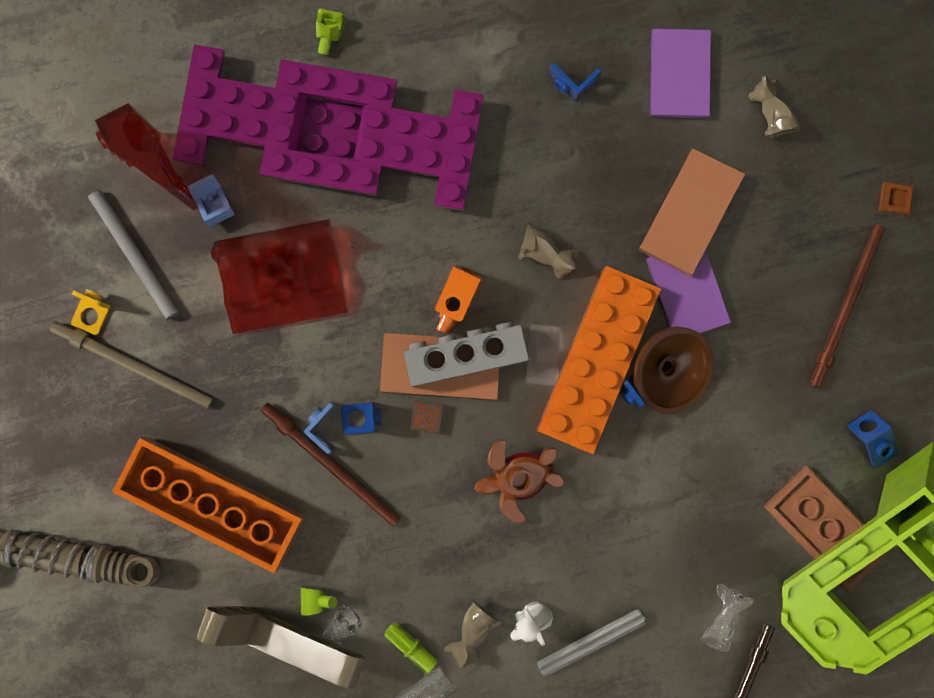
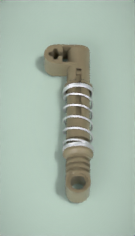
[0,529,161,588]

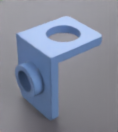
[303,402,336,455]

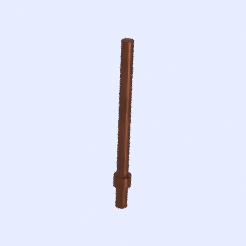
[809,224,886,389]
[260,402,401,527]

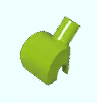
[316,9,345,55]
[300,585,337,616]

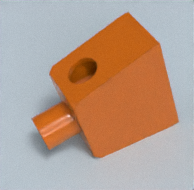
[434,265,484,334]

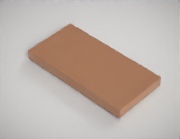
[638,148,745,277]
[380,333,501,400]
[763,466,891,593]

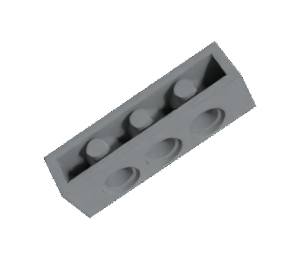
[403,322,529,387]

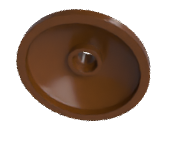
[633,326,714,414]

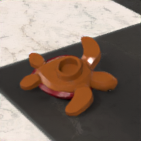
[474,439,564,523]

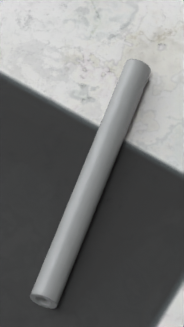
[88,190,179,320]

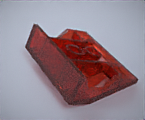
[95,103,198,210]
[210,219,348,334]

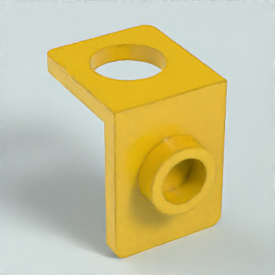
[71,289,111,335]

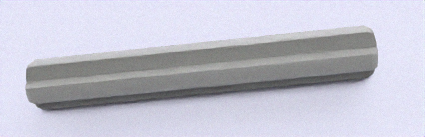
[537,609,646,677]

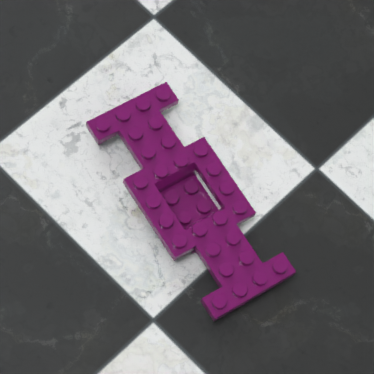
[172,44,483,211]

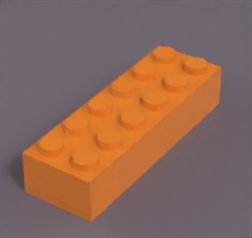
[536,266,661,454]
[112,437,306,573]

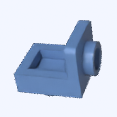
[188,174,235,228]

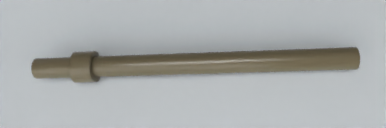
[49,321,213,409]

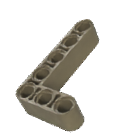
[196,606,365,689]

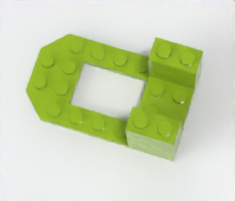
[781,442,934,675]

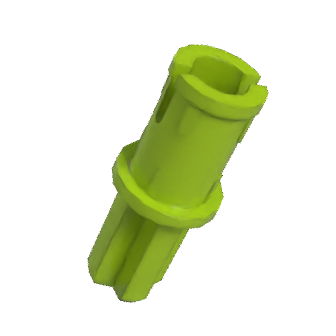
[384,622,438,675]

